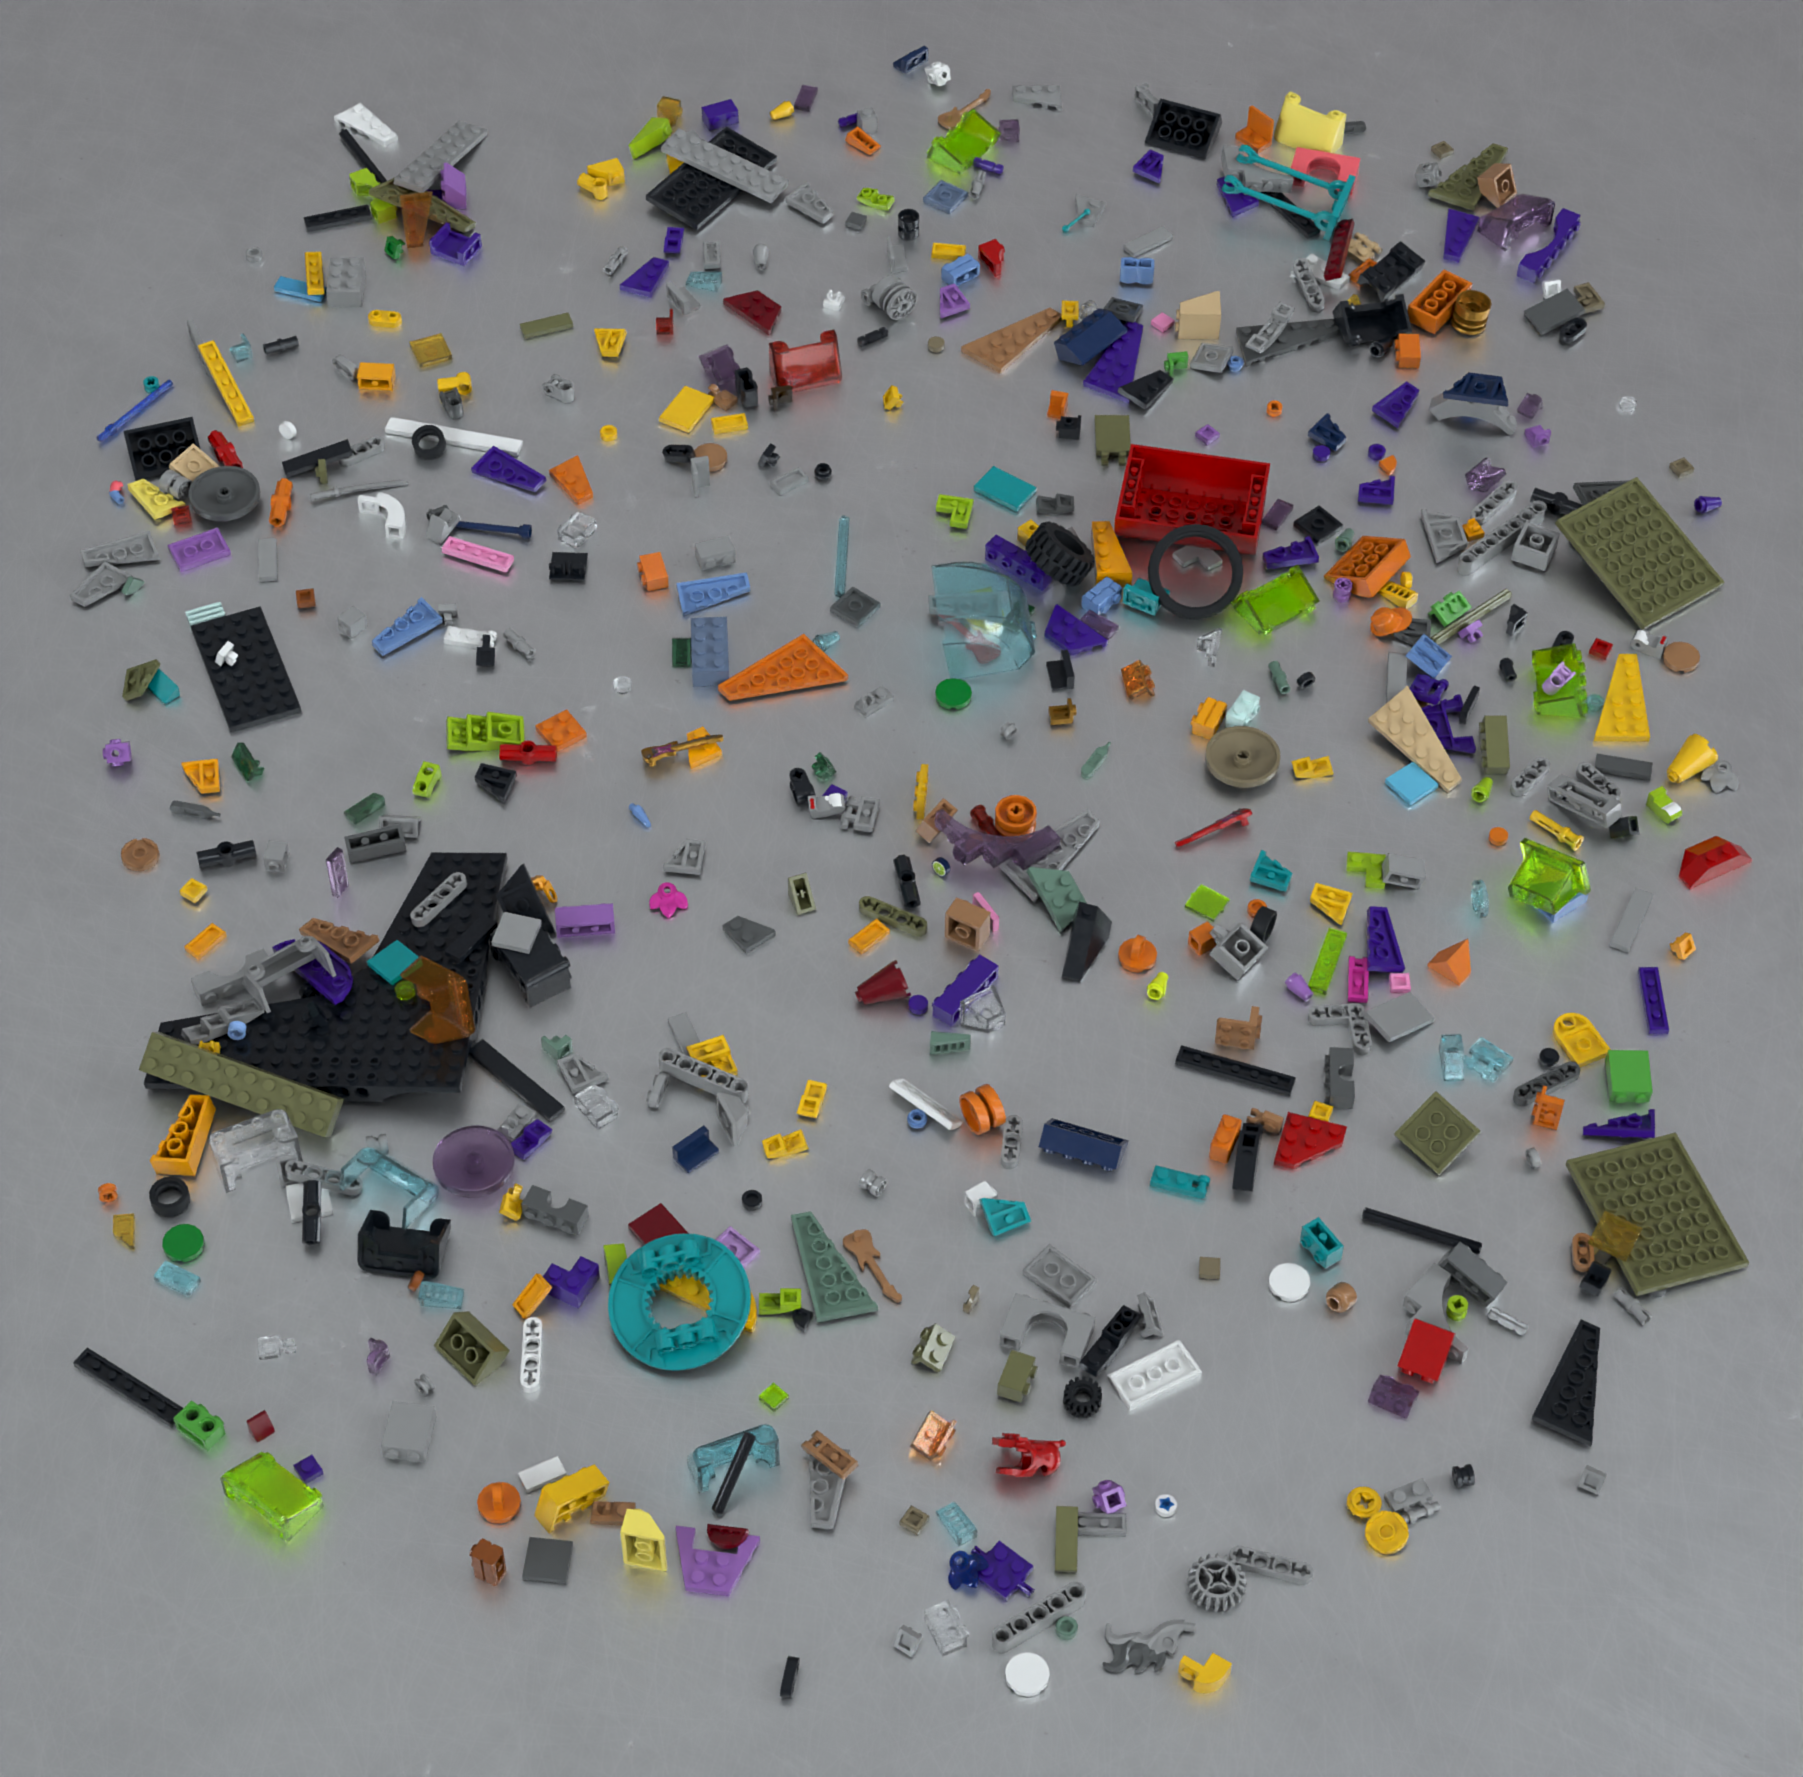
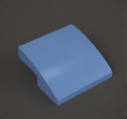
[1406,634,1452,679]

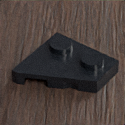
[475,763,517,802]

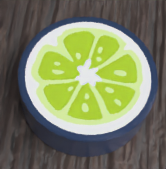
[932,857,951,877]

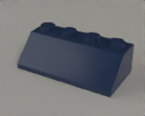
[1054,308,1127,366]
[1038,1118,1129,1171]

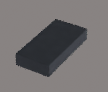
[1459,685,1480,724]

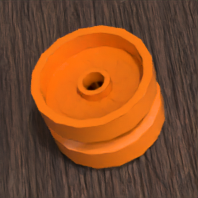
[995,795,1037,844]
[959,1084,1006,1135]

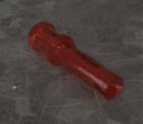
[970,804,1010,855]

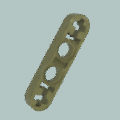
[859,896,927,937]

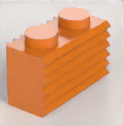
[1394,334,1421,369]
[637,552,669,592]
[1209,1114,1242,1164]

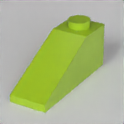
[628,117,672,159]

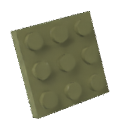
[1394,1091,1481,1176]

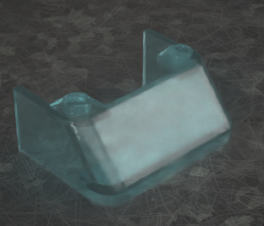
[340,1147,439,1230]

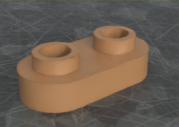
[1571,1233,1594,1272]

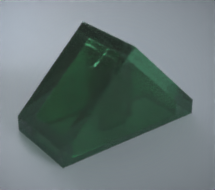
[672,637,691,667]

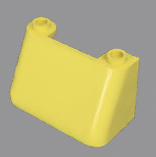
[1274,92,1346,154]

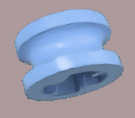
[228,1021,246,1040]

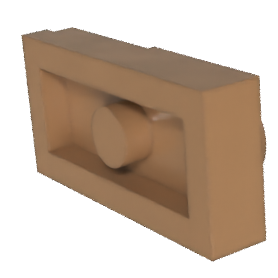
[590,1501,636,1526]

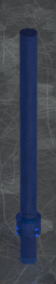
[96,379,173,442]

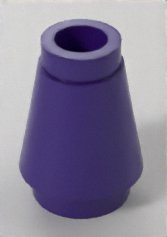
[1694,496,1722,513]

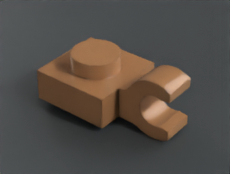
[708,383,738,411]
[1246,1108,1284,1135]

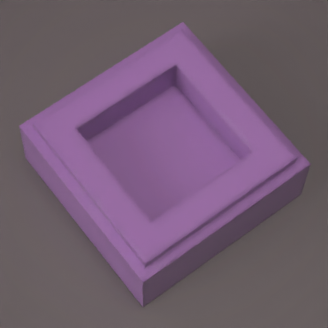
[1195,424,1220,445]

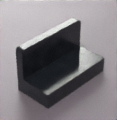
[1046,650,1075,691]

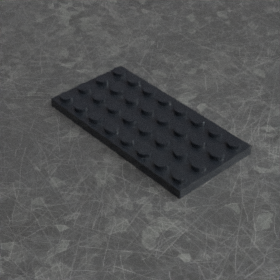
[646,126,777,230]
[190,606,302,733]

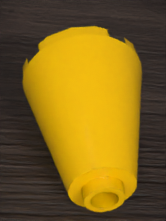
[1667,734,1718,783]

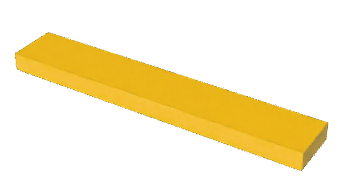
[198,340,254,427]

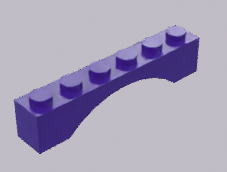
[1517,208,1581,283]

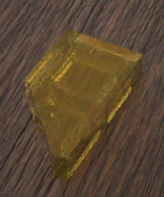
[113,1213,135,1249]

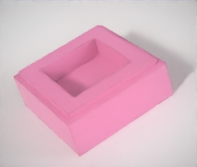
[1151,312,1175,333]
[1389,973,1411,993]

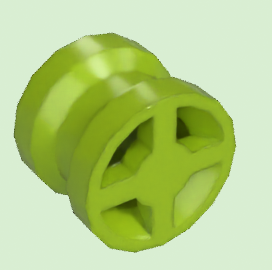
[1446,1295,1468,1321]

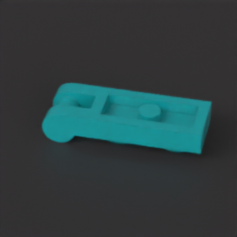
[1150,1165,1210,1199]

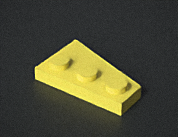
[128,479,186,520]

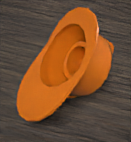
[1370,607,1412,637]

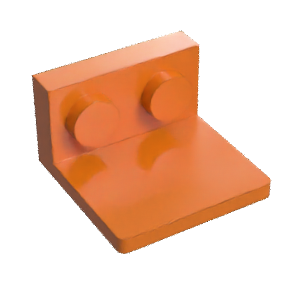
[1235,105,1274,154]

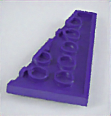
[1083,321,1143,403]

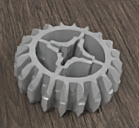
[1187,1553,1247,1612]

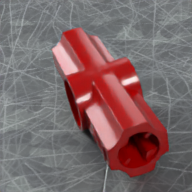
[208,430,243,468]
[499,740,557,765]

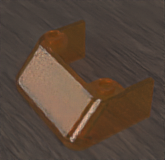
[400,955,475,1044]

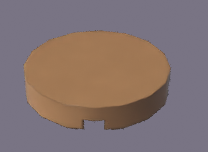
[694,443,727,472]
[1663,642,1700,673]
[121,838,160,871]

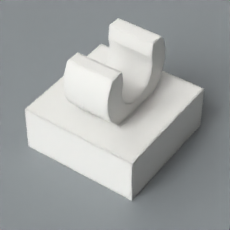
[1542,279,1561,299]
[823,289,845,311]
[215,641,238,666]

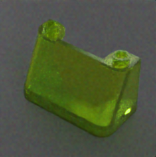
[1231,564,1320,636]
[220,1452,324,1543]

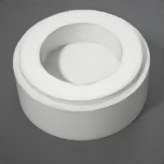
[279,421,296,439]

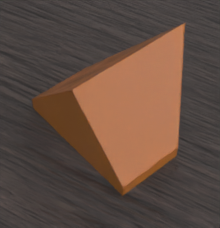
[1427,938,1471,986]

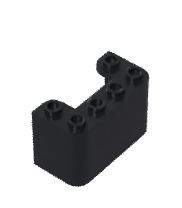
[489,915,572,1008]

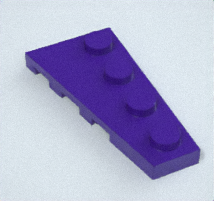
[1443,208,1480,263]
[1367,906,1405,973]

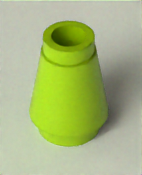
[1471,777,1493,802]

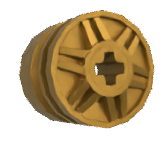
[1451,290,1492,335]

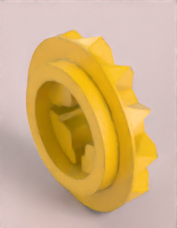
[1347,1487,1382,1519]

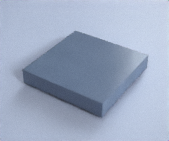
[923,180,968,214]

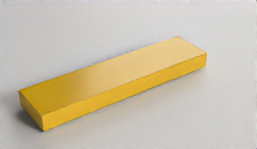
[305,252,324,295]

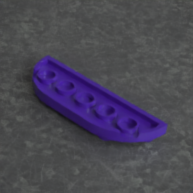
[272,939,353,1005]

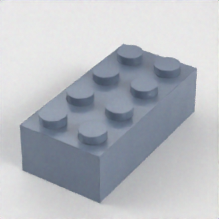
[691,617,729,687]

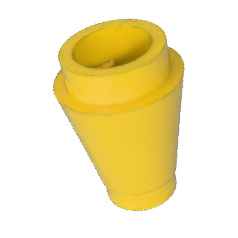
[769,101,794,121]

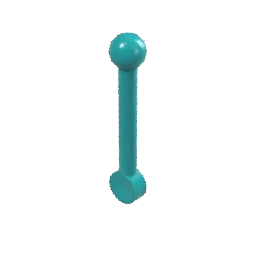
[1062,209,1090,233]

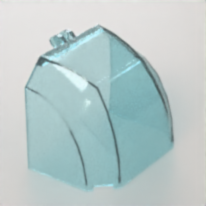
[931,562,1037,680]

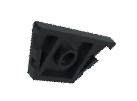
[496,864,555,933]

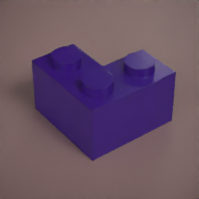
[543,1256,600,1309]

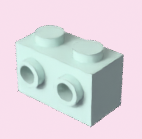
[1225,690,1261,729]

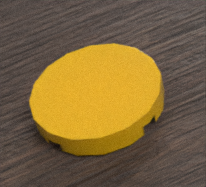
[1365,1510,1409,1554]

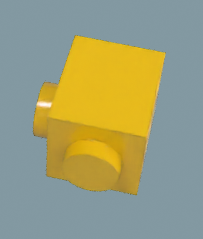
[1017,519,1039,547]

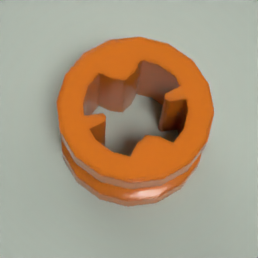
[1267,400,1282,417]
[98,1183,118,1202]

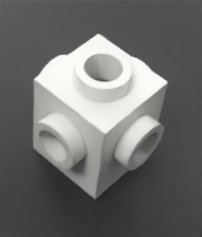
[925,61,951,86]

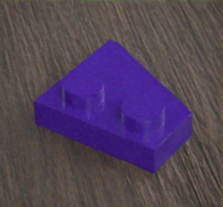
[1133,149,1164,183]
[1358,476,1395,505]

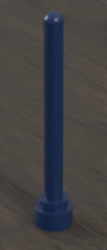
[454,521,532,539]

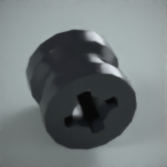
[1452,1464,1475,1488]

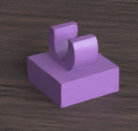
[1458,619,1483,643]

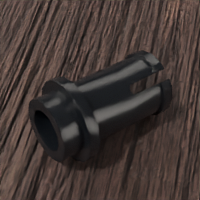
[1499,658,1517,682]

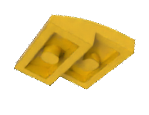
[686,1035,738,1077]

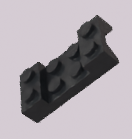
[1357,241,1425,302]

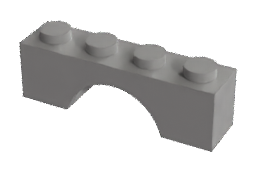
[191,948,268,1006]

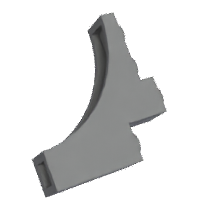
[1221,145,1294,195]
[1428,388,1517,435]
[1403,1263,1469,1364]

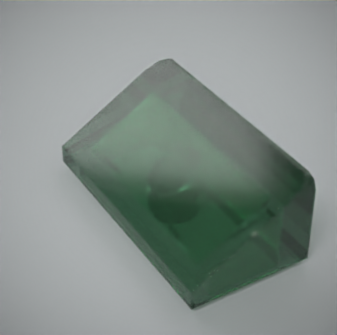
[344,793,385,824]

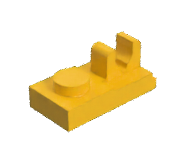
[1061,300,1079,328]

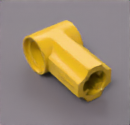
[577,173,608,200]
[437,372,472,395]

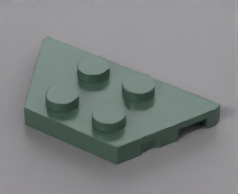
[1026,867,1087,933]

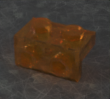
[1121,660,1155,700]
[910,1410,957,1461]

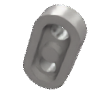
[646,1072,669,1109]

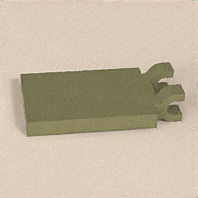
[1094,415,1131,466]

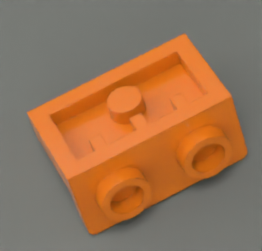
[1531,1085,1565,1130]

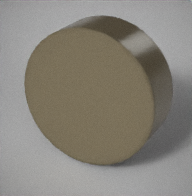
[928,336,945,353]

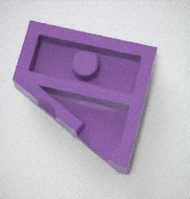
[940,283,970,319]

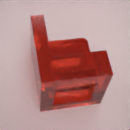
[656,309,674,335]

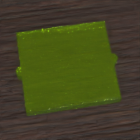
[1185,884,1230,922]

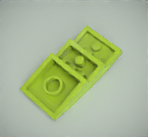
[446,712,525,751]

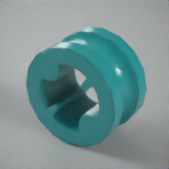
[143,376,160,393]

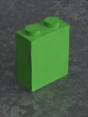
[1605,1050,1653,1103]

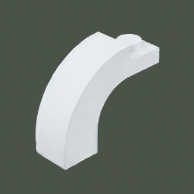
[358,492,406,539]

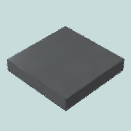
[1103,297,1143,323]
[830,587,881,628]
[522,1537,573,1584]

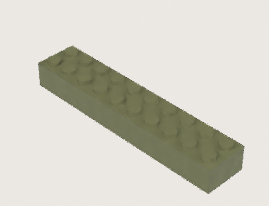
[139,1032,344,1138]

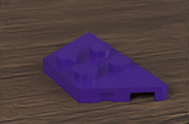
[1044,604,1108,655]

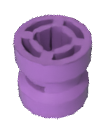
[1333,578,1352,603]

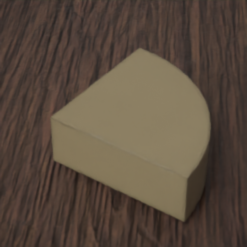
[963,1285,980,1314]

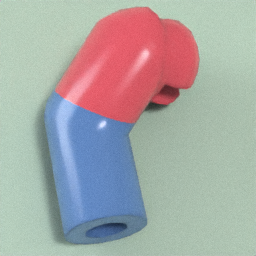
[109,480,125,504]

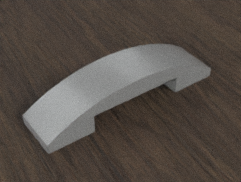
[1245,301,1295,353]

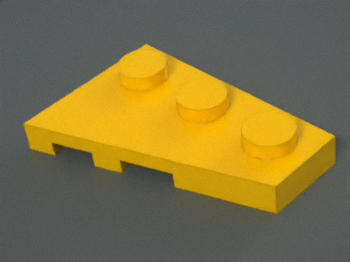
[913,764,928,819]

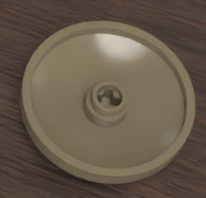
[1205,726,1281,788]

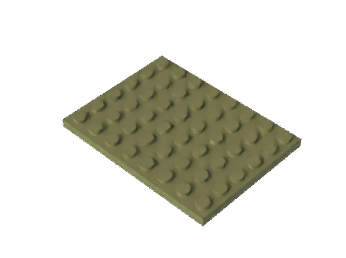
[1555,477,1725,630]
[1565,1132,1749,1296]

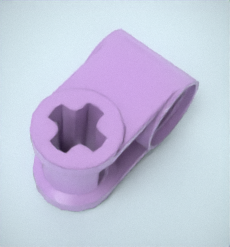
[1542,661,1576,695]

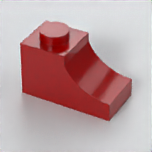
[978,239,1005,277]

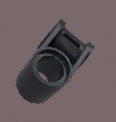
[789,768,816,805]

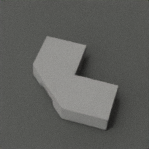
[1173,546,1223,571]

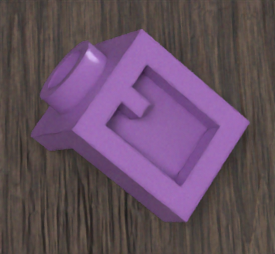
[1524,425,1551,447]

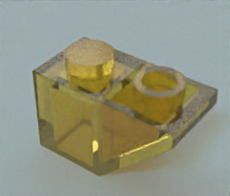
[657,96,683,128]

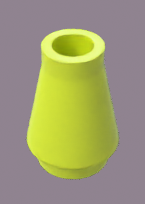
[1147,972,1169,1000]

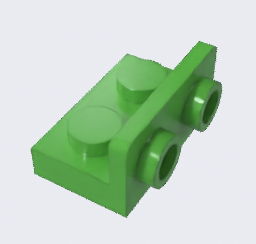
[1428,591,1472,628]

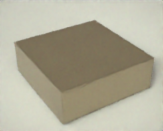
[1431,141,1454,159]
[1669,457,1694,478]
[1199,1257,1220,1279]
[899,1505,929,1536]

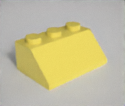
[620,1508,667,1571]

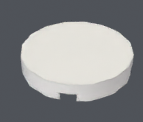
[1269,1263,1310,1302]
[1005,1652,1050,1697]

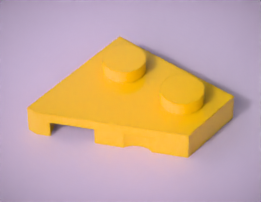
[1310,883,1353,925]

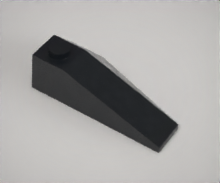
[1062,901,1112,982]

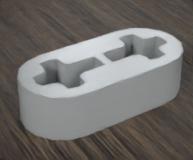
[332,355,359,380]

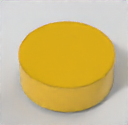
[600,425,617,441]
[1400,572,1412,589]

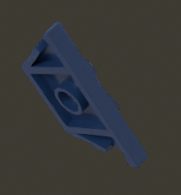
[1443,372,1509,407]

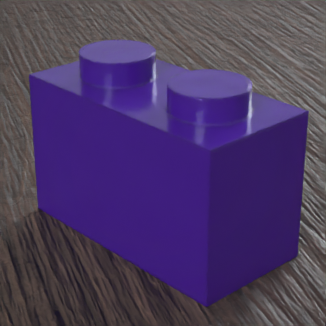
[701,99,739,131]

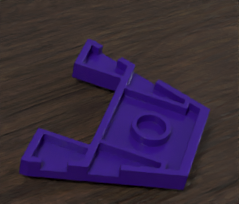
[1421,694,1476,753]

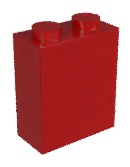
[1397,1318,1456,1384]

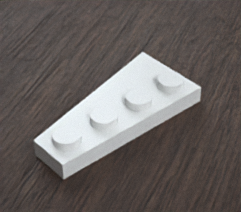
[334,103,398,147]

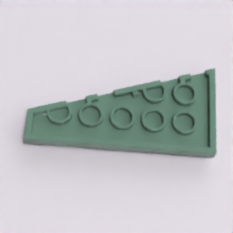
[791,1211,878,1323]

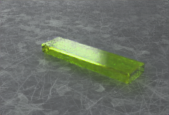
[1308,928,1347,995]

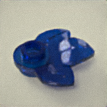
[948,1551,989,1590]

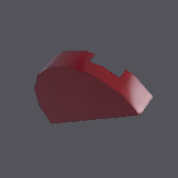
[707,1524,750,1549]

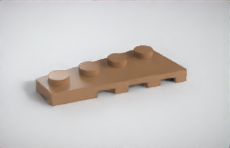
[299,918,380,964]

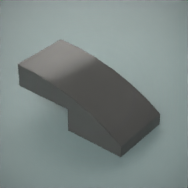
[1036,493,1074,514]

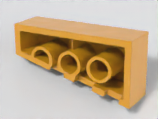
[1091,521,1133,587]
[150,1094,216,1176]

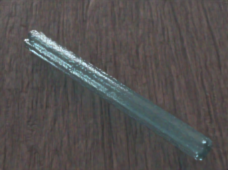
[834,515,850,598]

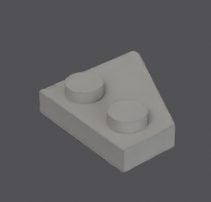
[557,1053,609,1094]

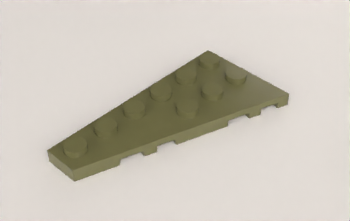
[369,178,476,233]

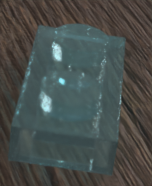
[154,1260,201,1297]

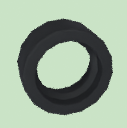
[412,425,446,460]
[1250,906,1277,944]
[149,1176,190,1217]

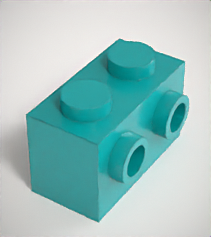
[1300,1217,1344,1269]

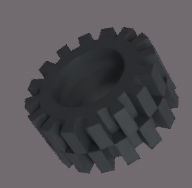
[1063,1376,1102,1418]

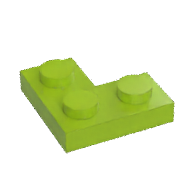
[936,494,974,529]
[1346,852,1386,889]

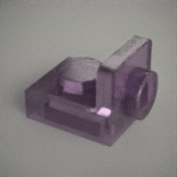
[1517,393,1543,419]
[366,1338,390,1376]

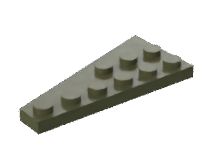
[1428,143,1508,211]

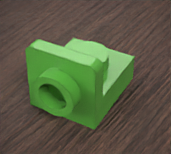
[1164,351,1188,377]

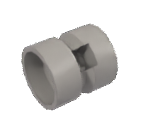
[159,469,192,500]

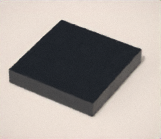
[1293,505,1344,545]

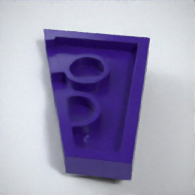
[1217,176,1259,217]
[620,257,669,298]
[1372,381,1420,428]
[1262,536,1319,569]

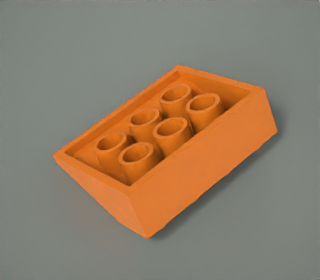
[1324,536,1411,598]

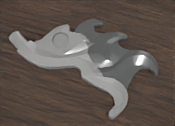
[1102,1620,1195,1673]

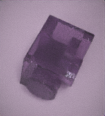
[996,119,1020,142]

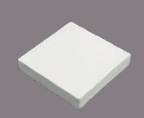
[286,1183,333,1223]

